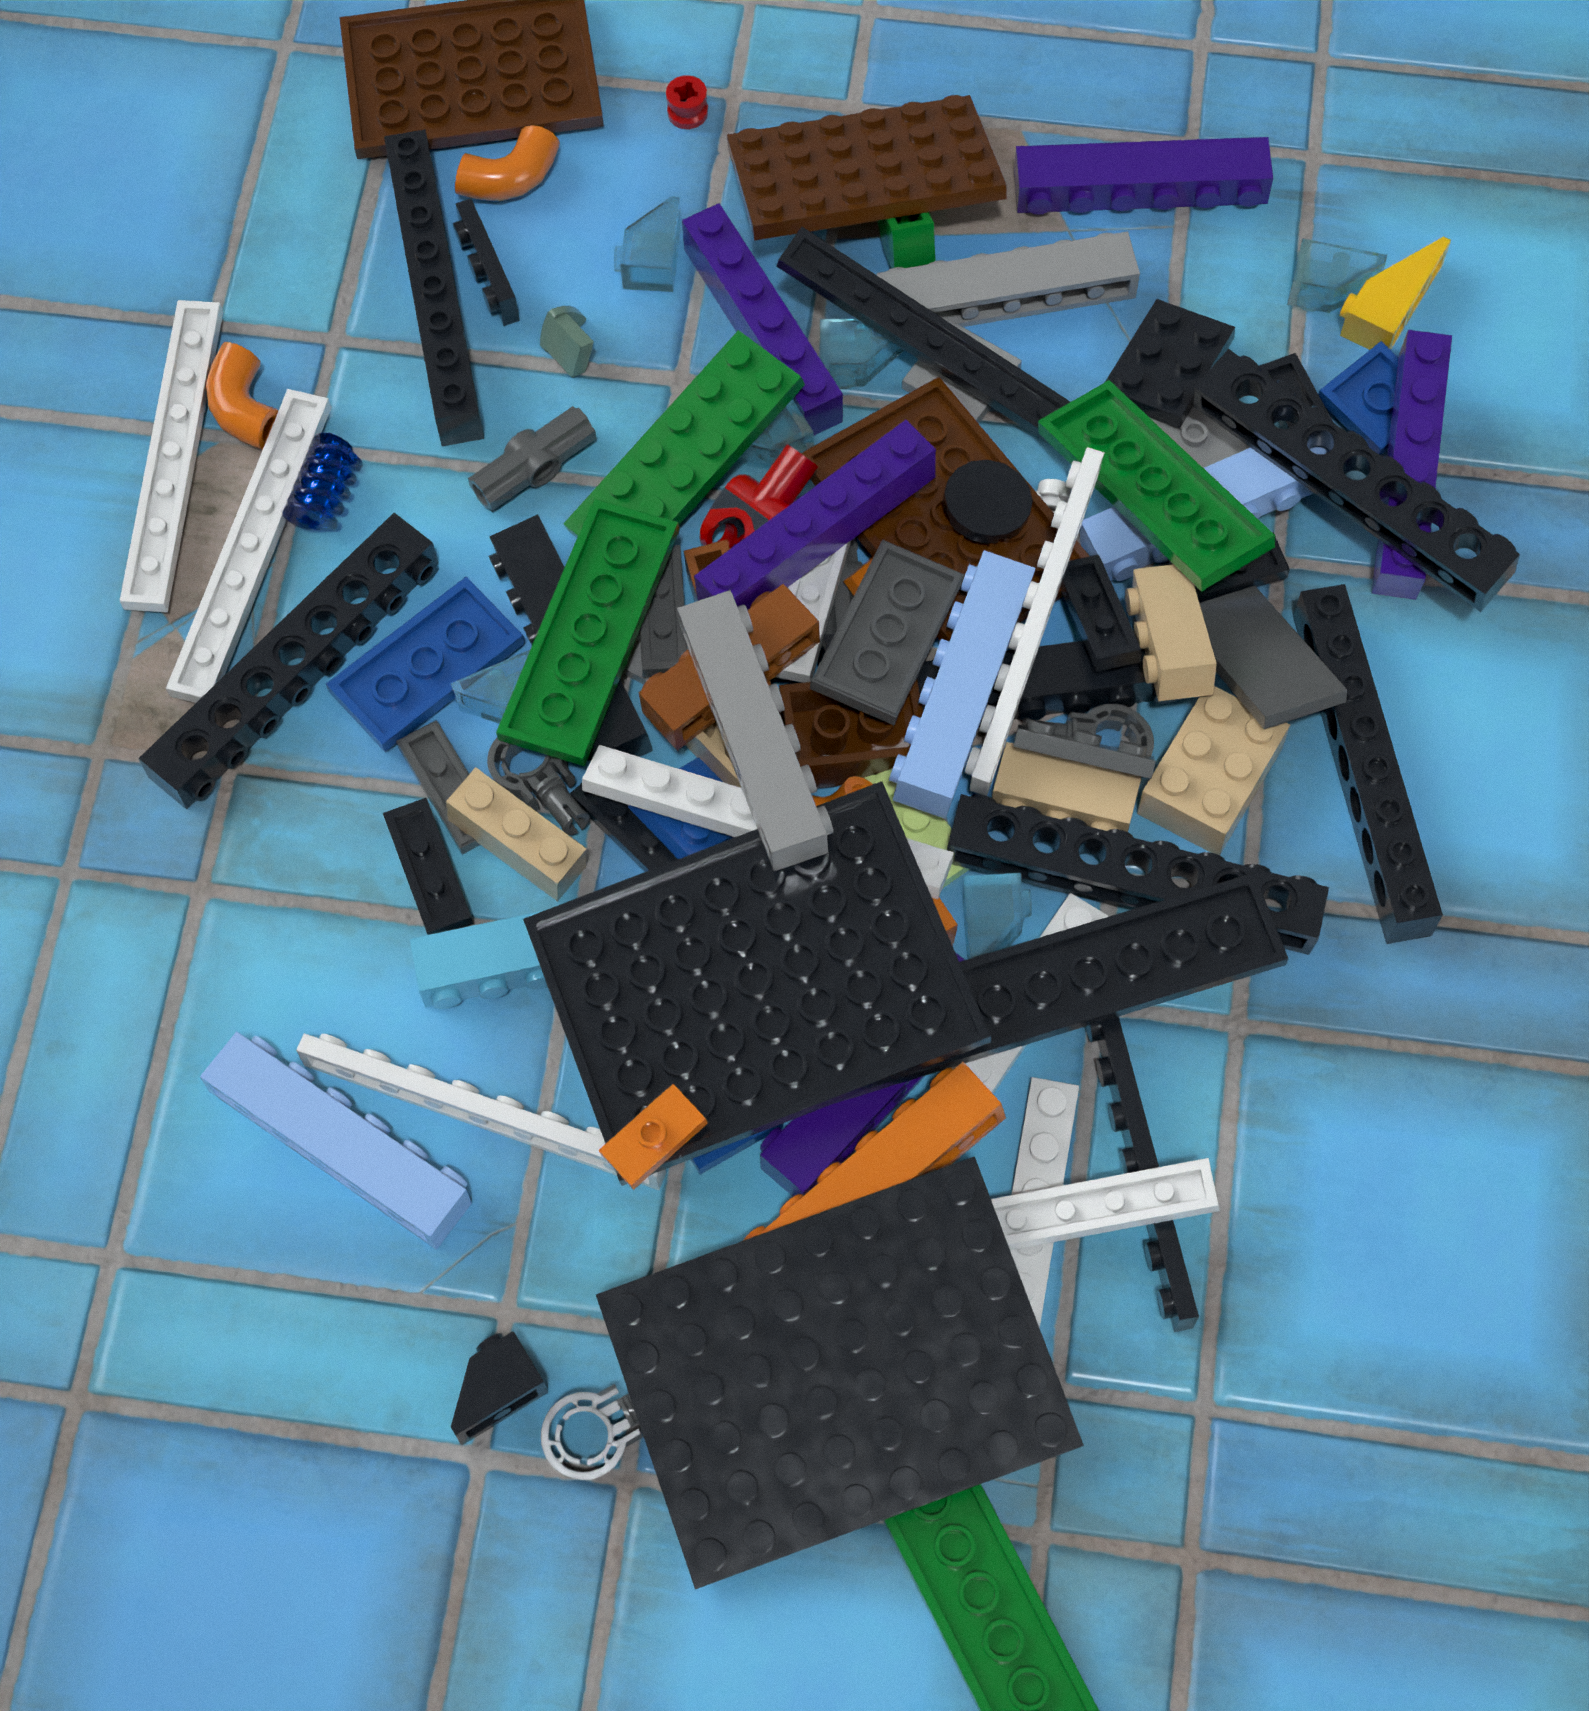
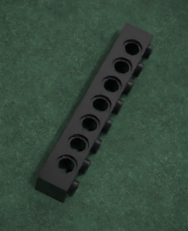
[384,129,484,447]
[1194,349,1520,612]
[138,512,438,810]
[1293,584,1443,944]
[947,794,1329,955]

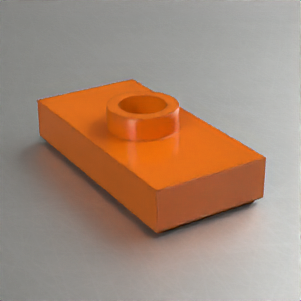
[598,1084,708,1190]

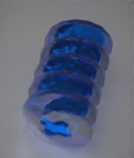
[282,432,363,531]

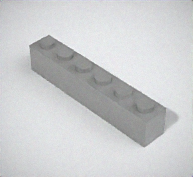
[876,231,1140,340]
[677,590,833,871]

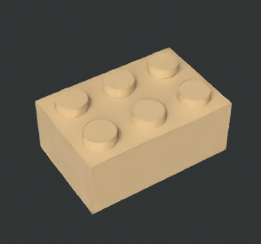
[1137,686,1290,855]

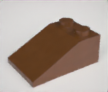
[779,680,923,789]

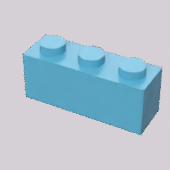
[410,910,548,1009]

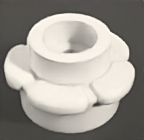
[1036,479,1072,514]

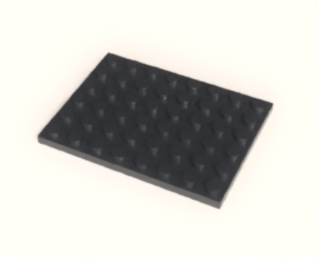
[523,781,991,1186]
[596,1156,1084,1589]

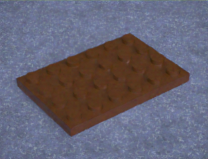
[339,0,604,159]
[727,95,1007,241]
[801,377,1089,641]

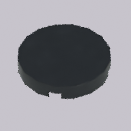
[942,460,1033,544]

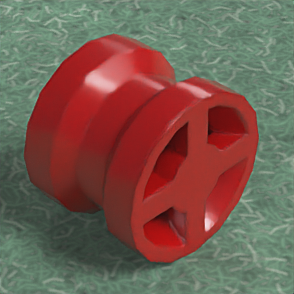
[666,75,708,130]

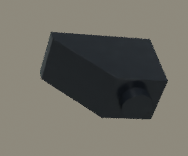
[451,1331,548,1446]

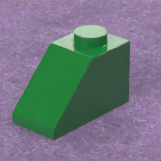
[877,212,936,268]

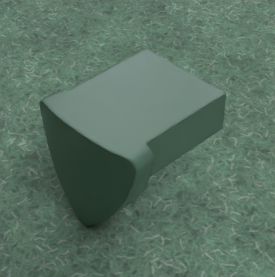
[540,306,594,378]

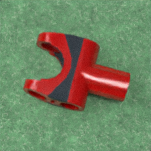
[699,444,818,549]

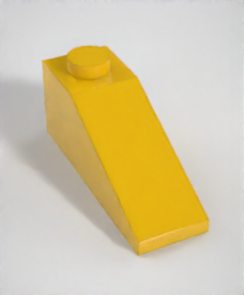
[1339,236,1451,350]

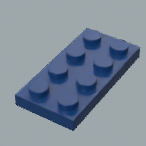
[326,576,525,752]

